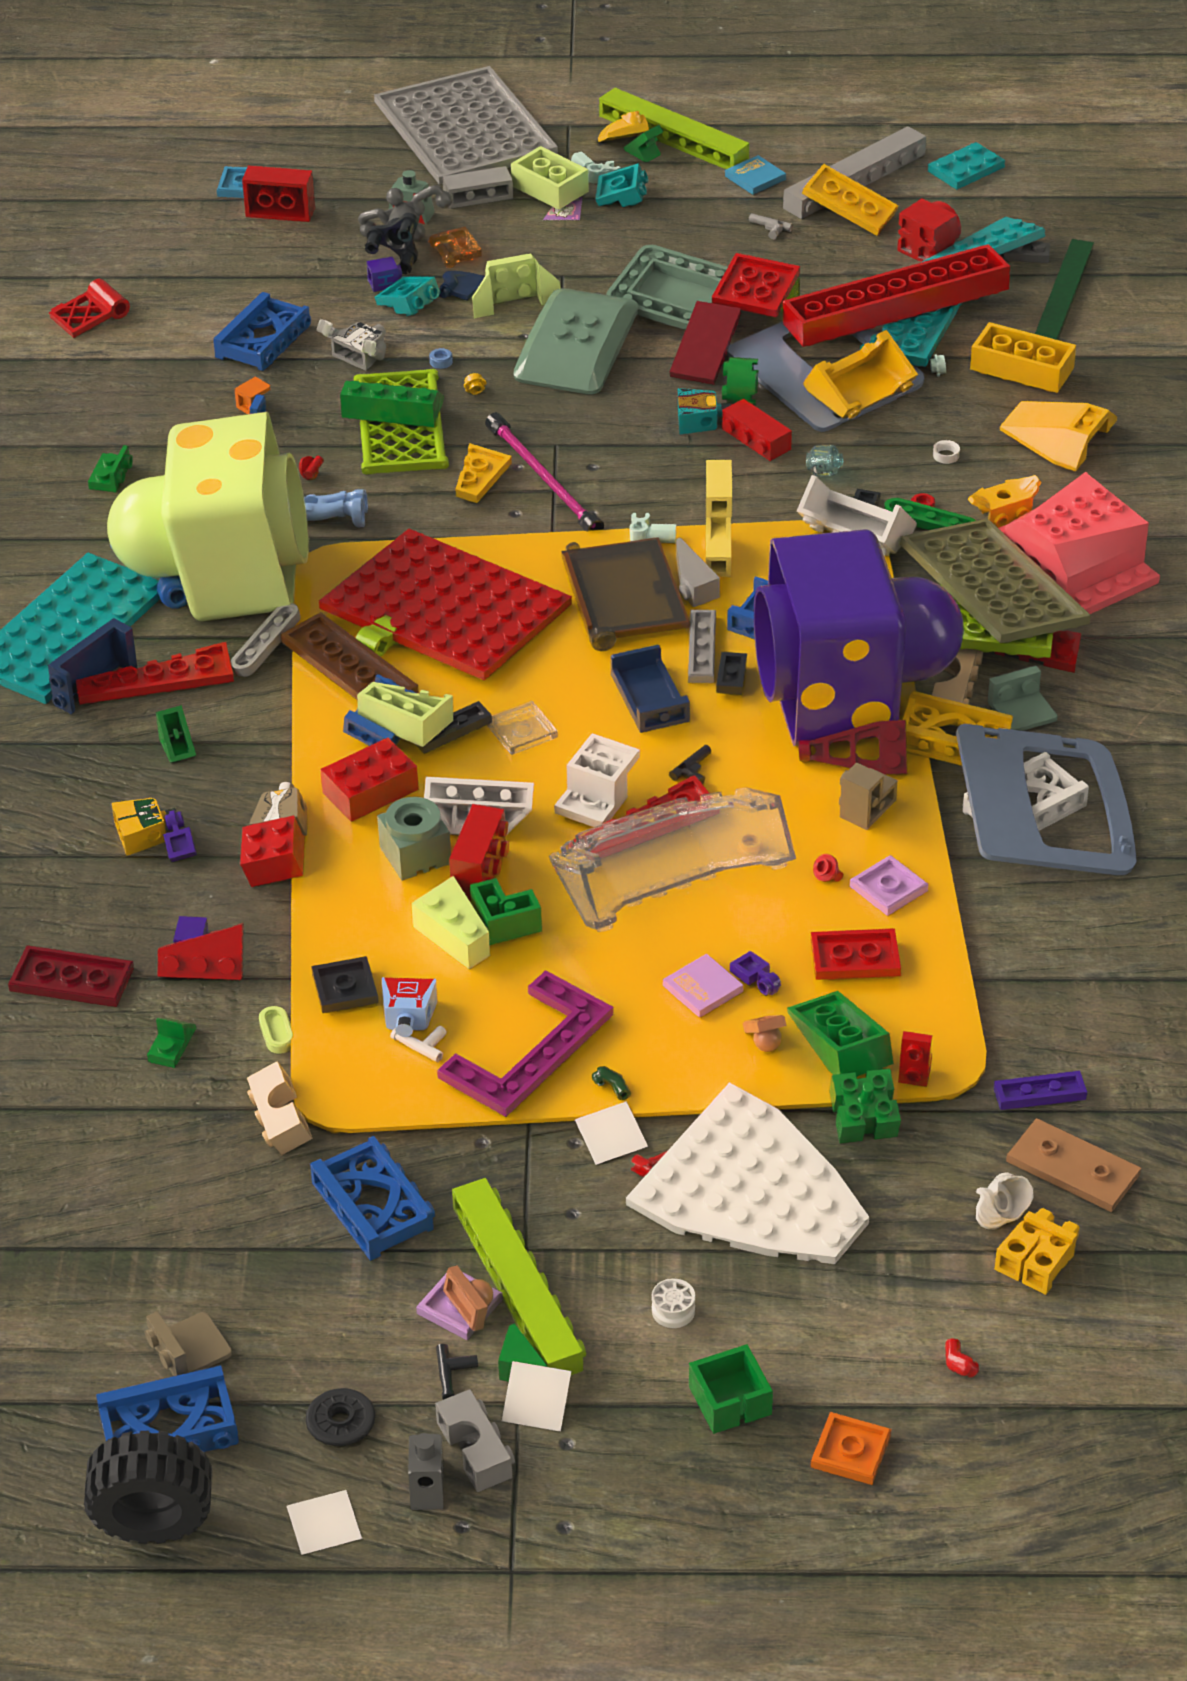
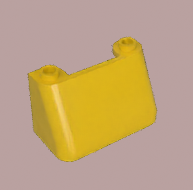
[803,330,918,420]

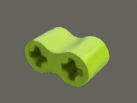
[356,614,399,657]

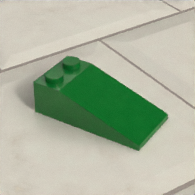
[787,991,894,1078]

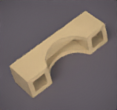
[932,648,983,705]

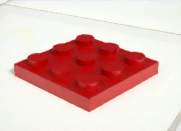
[712,253,800,318]

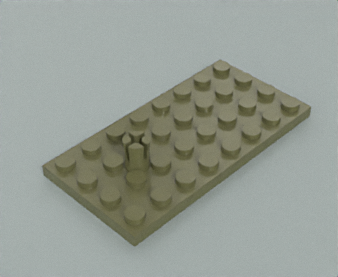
[900,519,1091,643]

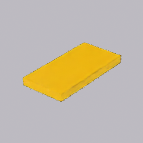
[802,164,899,236]

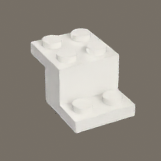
[554,733,640,828]

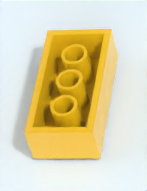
[970,322,1076,393]

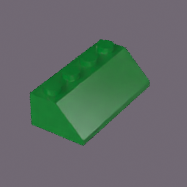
[340,381,444,427]

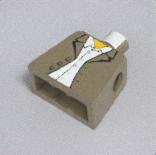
[249,782,307,836]

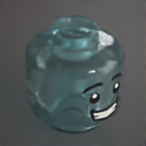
[806,445,843,476]

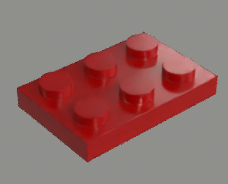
[810,928,901,980]

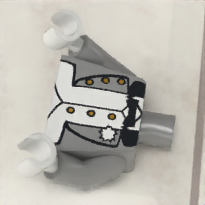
[316,319,386,371]

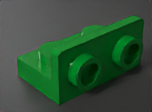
[88,445,133,492]

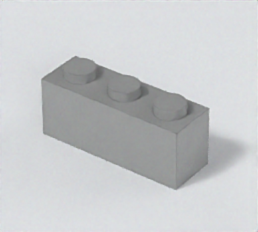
[443,166,513,208]

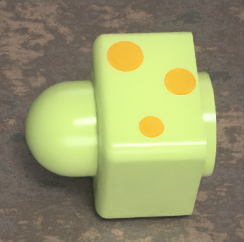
[107,412,309,621]

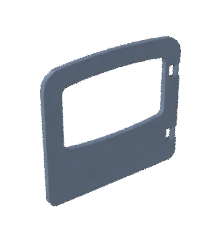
[727,322,924,432]
[956,724,1137,875]

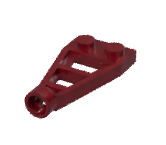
[799,720,908,775]

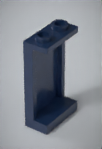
[48,618,138,714]
[611,645,690,733]

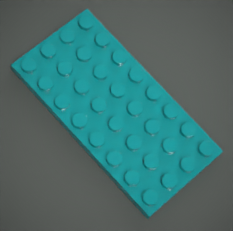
[0,552,160,704]

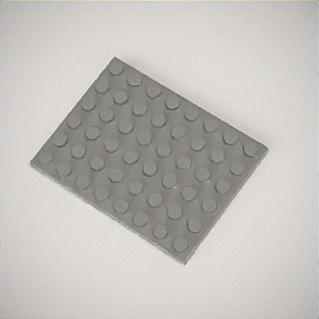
[374,66,558,185]

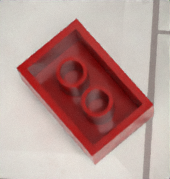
[242,165,315,222]
[320,737,419,822]
[449,804,509,902]

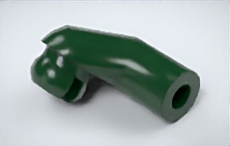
[592,1066,631,1100]

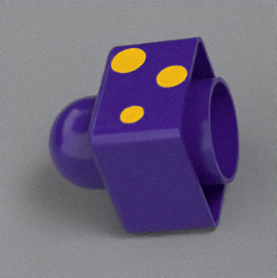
[754,529,964,746]

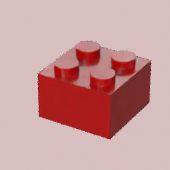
[240,815,305,887]

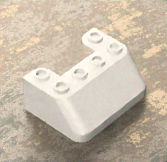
[797,475,917,556]

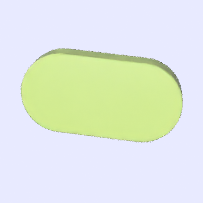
[259,1006,293,1054]

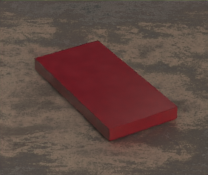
[669,301,741,385]
[8,945,134,1007]

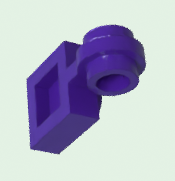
[163,810,197,862]
[730,951,781,995]

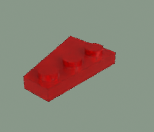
[157,923,244,980]

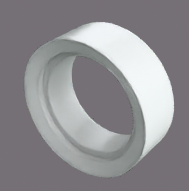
[933,440,960,464]

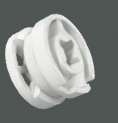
[652,1279,695,1328]

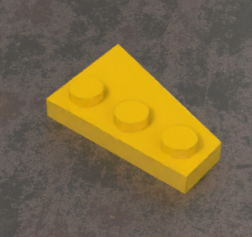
[456,443,512,503]

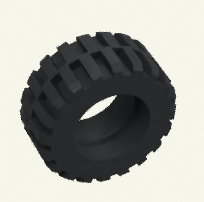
[84,1430,212,1544]

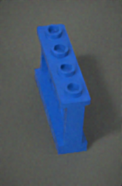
[213,292,311,371]
[310,1136,435,1261]
[96,1366,239,1452]

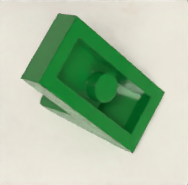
[623,125,663,162]
[147,1018,197,1068]

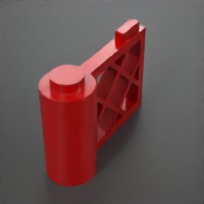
[49,279,130,338]

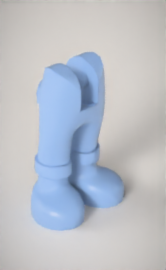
[304,489,368,528]

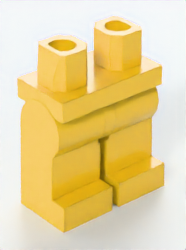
[994,1208,1080,1295]

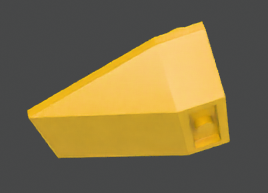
[1000,401,1117,471]

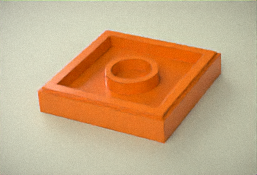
[811,1412,892,1485]

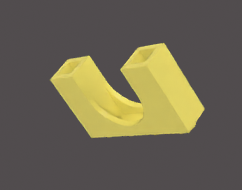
[706,460,732,577]

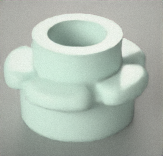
[930,354,946,377]

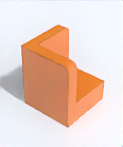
[235,376,271,414]

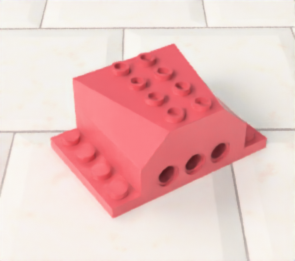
[998,472,1160,614]

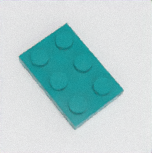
[928,142,1005,190]

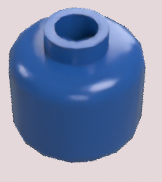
[157,575,187,609]

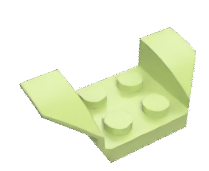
[472,253,561,318]

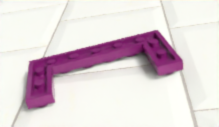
[437,970,613,1117]

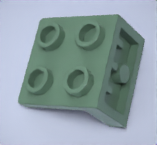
[988,666,1057,731]

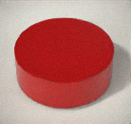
[911,493,935,507]

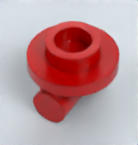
[299,455,324,480]
[813,854,844,882]

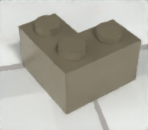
[839,763,898,830]

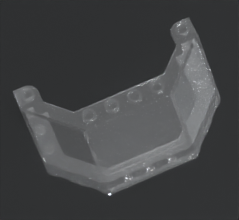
[549,787,796,932]

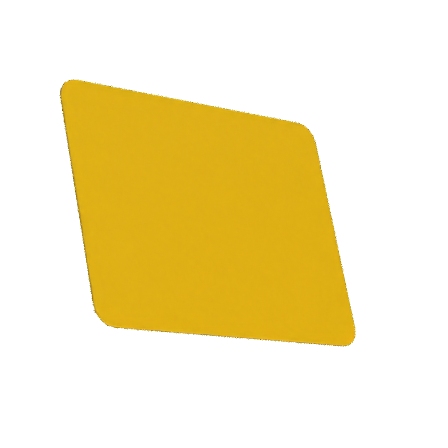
[291,520,987,1133]

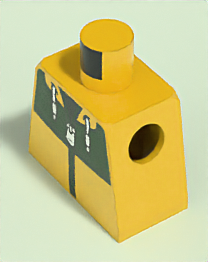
[112,798,177,856]

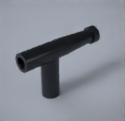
[436,1344,478,1400]

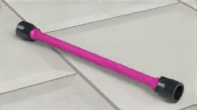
[485,412,604,532]

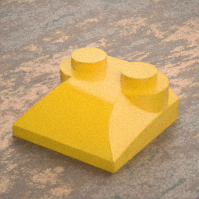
[598,111,649,142]

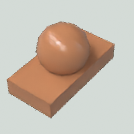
[743,1015,787,1052]
[443,1265,493,1331]

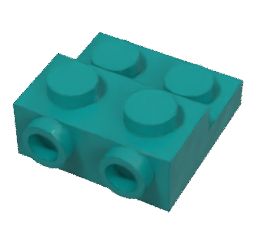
[595,163,649,207]
[374,277,440,316]

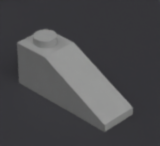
[676,538,720,607]

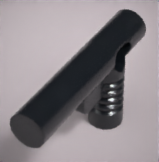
[669,745,712,784]

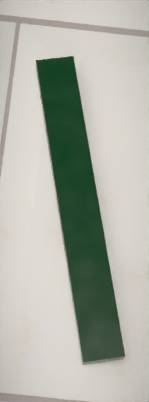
[1035,239,1094,340]

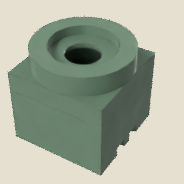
[377,797,451,881]

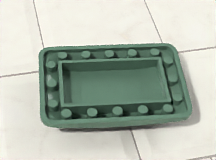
[606,244,744,330]
[513,288,639,394]

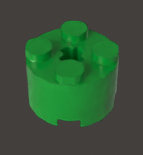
[722,357,759,406]

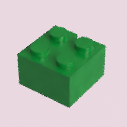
[689,1344,773,1434]

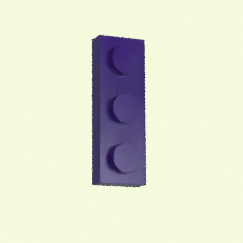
[994,1071,1087,1110]

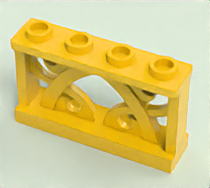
[903,691,1013,766]

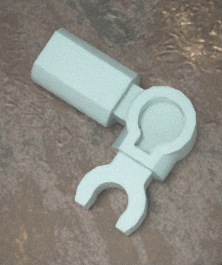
[571,151,620,184]
[629,513,676,543]

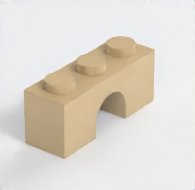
[247,1061,313,1155]

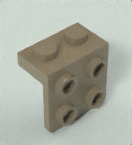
[145,1311,232,1376]

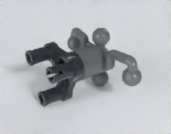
[358,185,453,275]

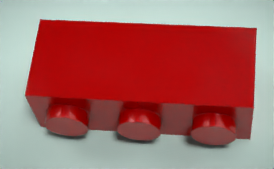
[722,399,792,461]

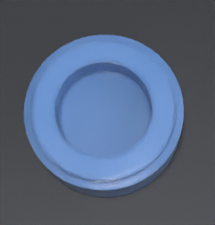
[429,348,453,369]

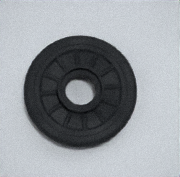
[306,1388,376,1446]

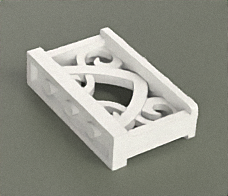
[963,752,1089,831]

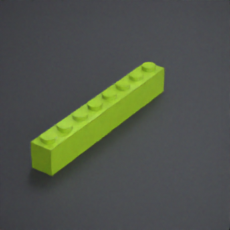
[599,88,750,169]
[452,1178,586,1375]

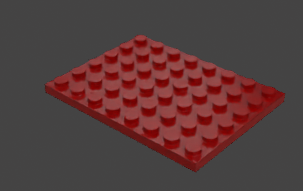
[319,528,572,680]

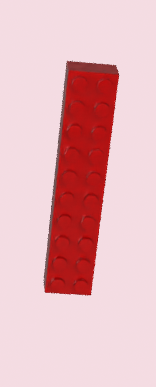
[783,244,1010,347]

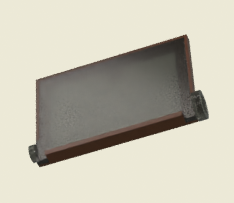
[561,537,690,651]

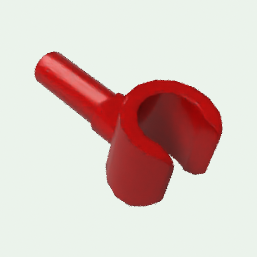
[631,1151,667,1177]

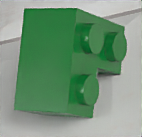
[470,878,542,945]

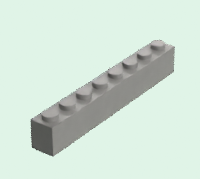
[783,126,926,219]

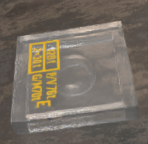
[487,701,558,755]

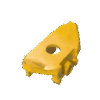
[968,475,1042,528]

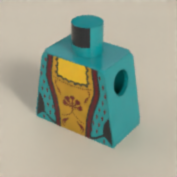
[678,388,731,434]

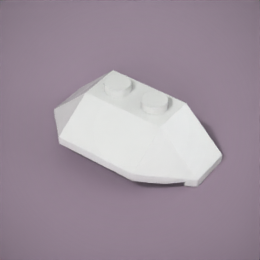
[424,777,534,835]

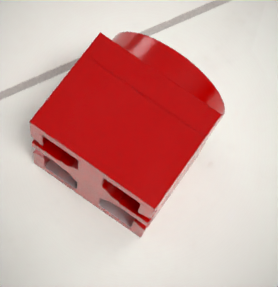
[897,198,961,262]

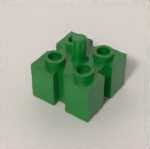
[829,1069,901,1144]

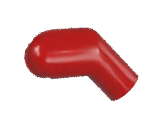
[945,1338,979,1378]

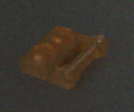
[429,226,482,268]

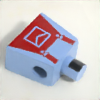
[382,977,437,1037]

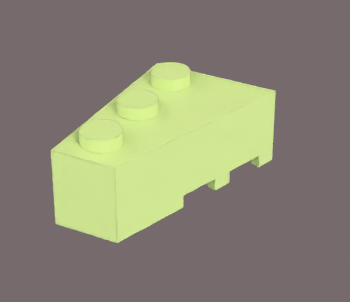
[357,682,453,747]
[412,876,490,969]

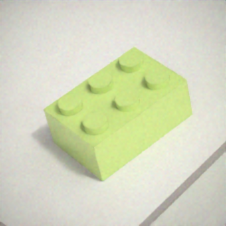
[511,146,589,210]

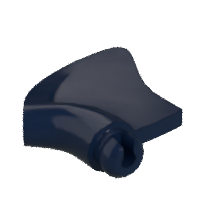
[439,271,485,300]

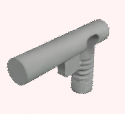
[749,213,793,240]

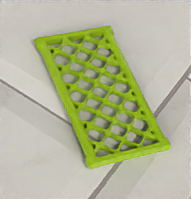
[353,369,449,475]

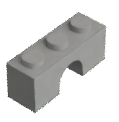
[435,1389,515,1492]

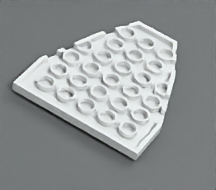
[626,1082,869,1264]

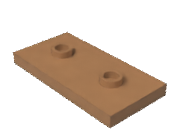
[1006,1118,1141,1212]

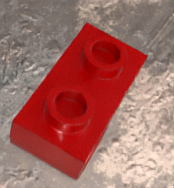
[898,1031,933,1087]

